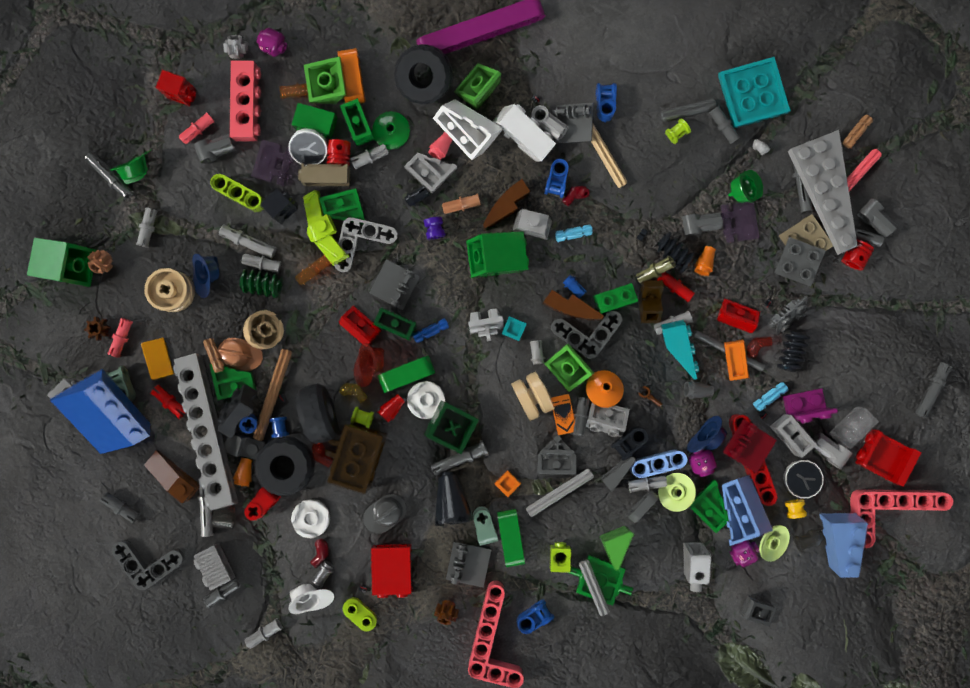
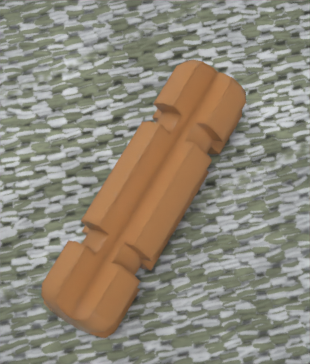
[842,114,873,149]
[203,338,224,373]

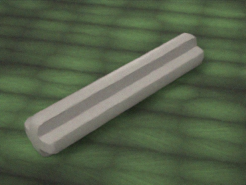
[579,560,609,616]

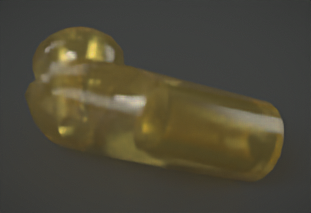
[340,383,368,404]

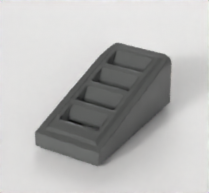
[601,456,636,492]

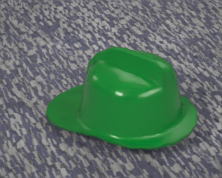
[110,149,153,184]
[728,170,763,203]

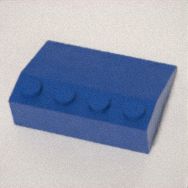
[50,369,150,454]

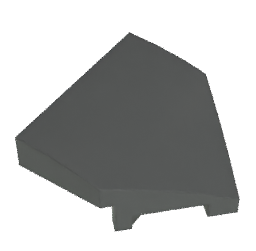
[537,435,576,475]

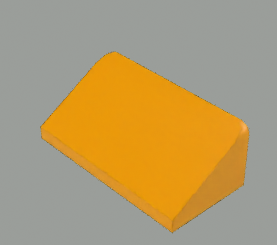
[141,338,174,380]

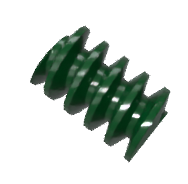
[239,268,283,298]

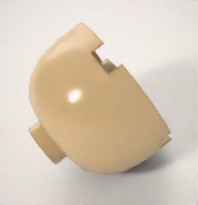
[243,310,284,349]

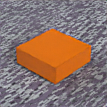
[494,470,521,497]

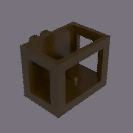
[325,423,388,494]

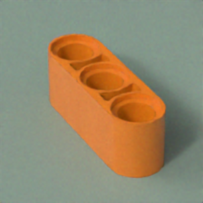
[337,48,365,104]

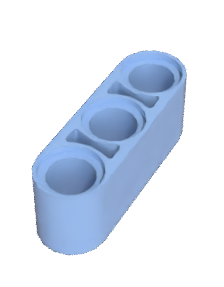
[630,449,687,478]

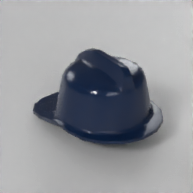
[192,253,220,298]
[687,416,727,453]

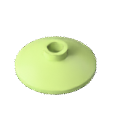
[658,473,696,512]
[759,525,790,562]

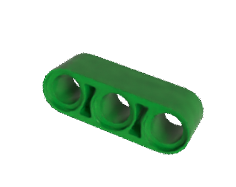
[377,355,436,393]
[497,509,525,567]

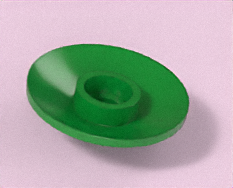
[372,111,410,149]

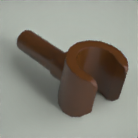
[638,386,663,407]

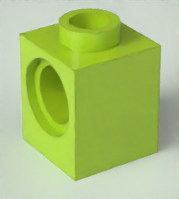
[550,542,571,572]

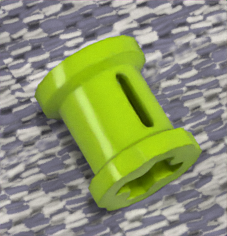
[665,119,691,144]
[351,407,374,428]

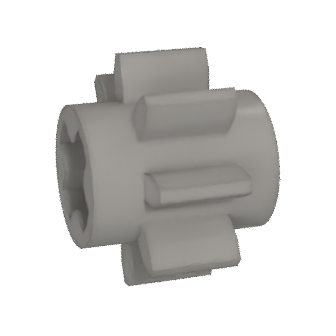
[223,35,248,59]

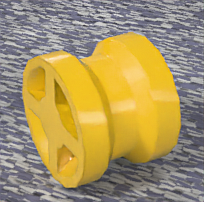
[785,499,807,519]

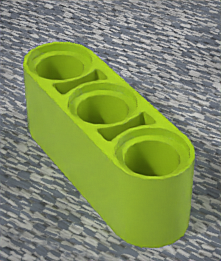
[210,174,264,212]

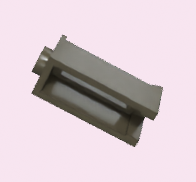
[298,163,350,187]

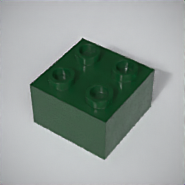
[424,400,479,454]

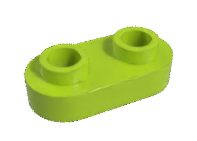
[343,597,377,631]

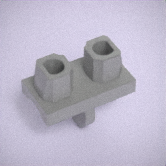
[468,308,504,341]

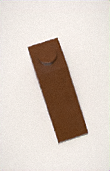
[144,450,199,504]

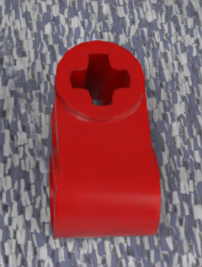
[244,487,281,521]

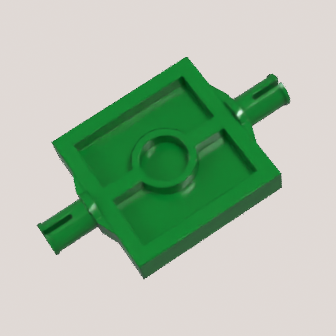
[568,555,633,606]

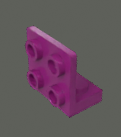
[783,388,838,423]

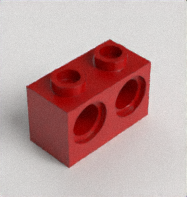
[155,70,196,107]

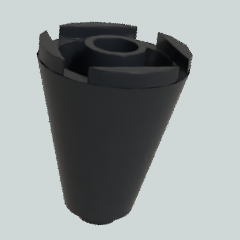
[435,472,474,526]

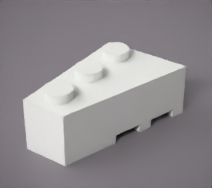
[433,99,504,160]
[492,104,556,162]

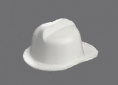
[289,584,334,614]

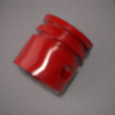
[327,139,351,166]
[842,240,874,271]

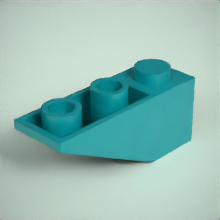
[661,320,699,380]

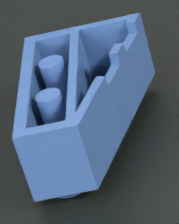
[722,475,773,546]
[819,513,868,578]

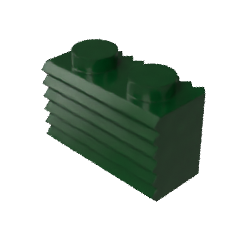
[373,307,417,341]

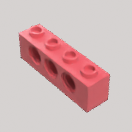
[230,61,261,142]

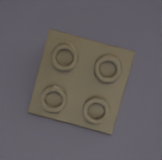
[779,214,833,251]

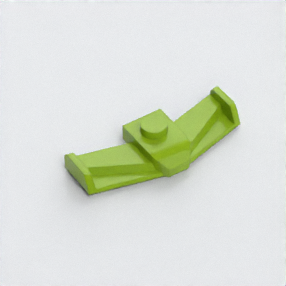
[303,190,350,266]

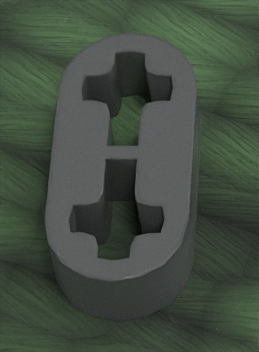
[627,490,659,523]

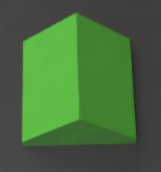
[304,57,346,104]
[454,63,501,111]
[544,344,594,392]
[600,526,634,570]

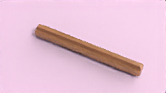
[253,349,292,441]

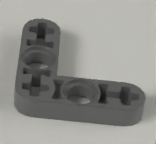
[551,311,622,359]
[112,540,185,590]

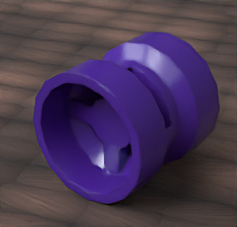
[423,217,445,240]

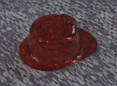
[354,343,385,387]

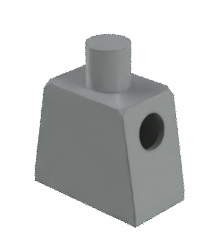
[512,209,552,240]
[683,542,711,592]

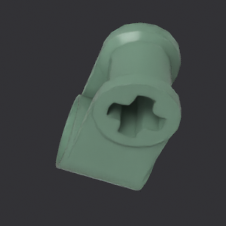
[106,365,136,402]
[473,506,498,546]

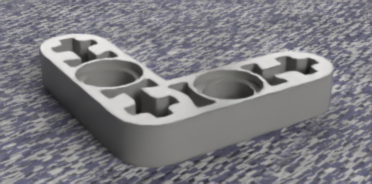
[335,217,398,272]

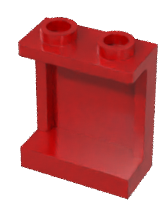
[855,429,922,487]
[371,544,412,598]

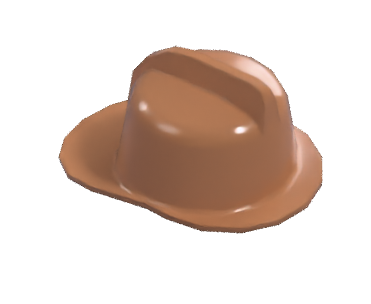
[218,338,263,371]

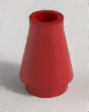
[377,394,405,423]

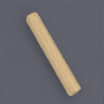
[591,124,627,188]

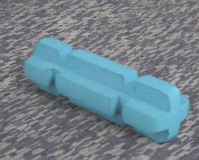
[555,224,593,242]
[753,382,789,411]

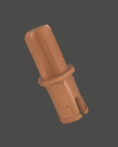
[442,194,481,214]

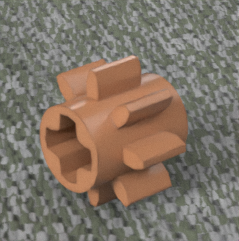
[87,250,113,274]

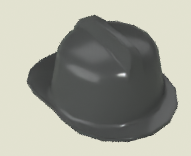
[363,494,406,533]

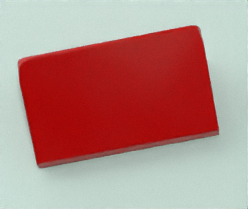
[717,299,760,333]
[339,305,382,347]

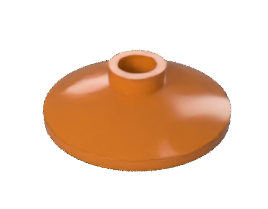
[586,370,624,408]

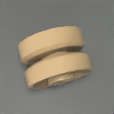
[145,268,195,312]
[511,371,554,421]

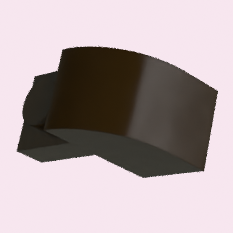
[639,280,664,323]

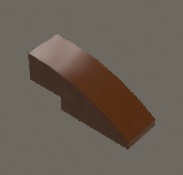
[483,179,530,231]
[542,290,604,320]

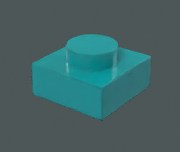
[502,316,526,341]

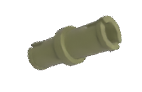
[636,256,675,284]

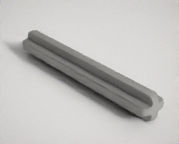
[526,469,594,517]

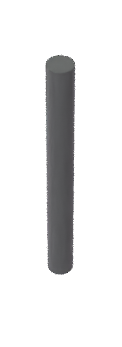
[693,330,765,372]

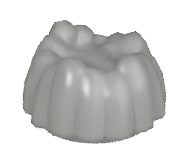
[753,139,771,155]

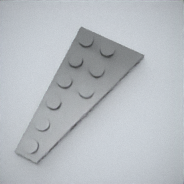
[788,130,858,255]

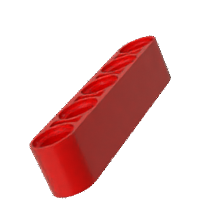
[729,414,777,506]

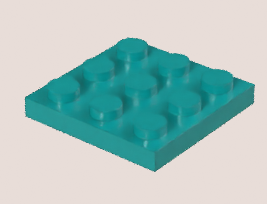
[718,57,790,128]

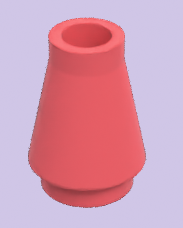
[428,132,452,160]

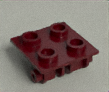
[723,419,777,473]

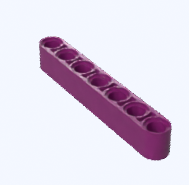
[416,0,546,54]

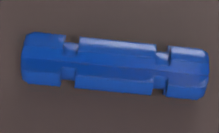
[413,319,449,343]

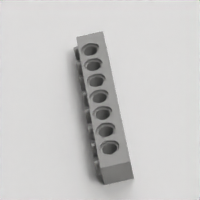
[173,353,238,510]

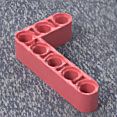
[850,489,953,549]
[468,581,524,688]

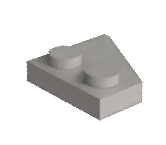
[404,153,457,194]

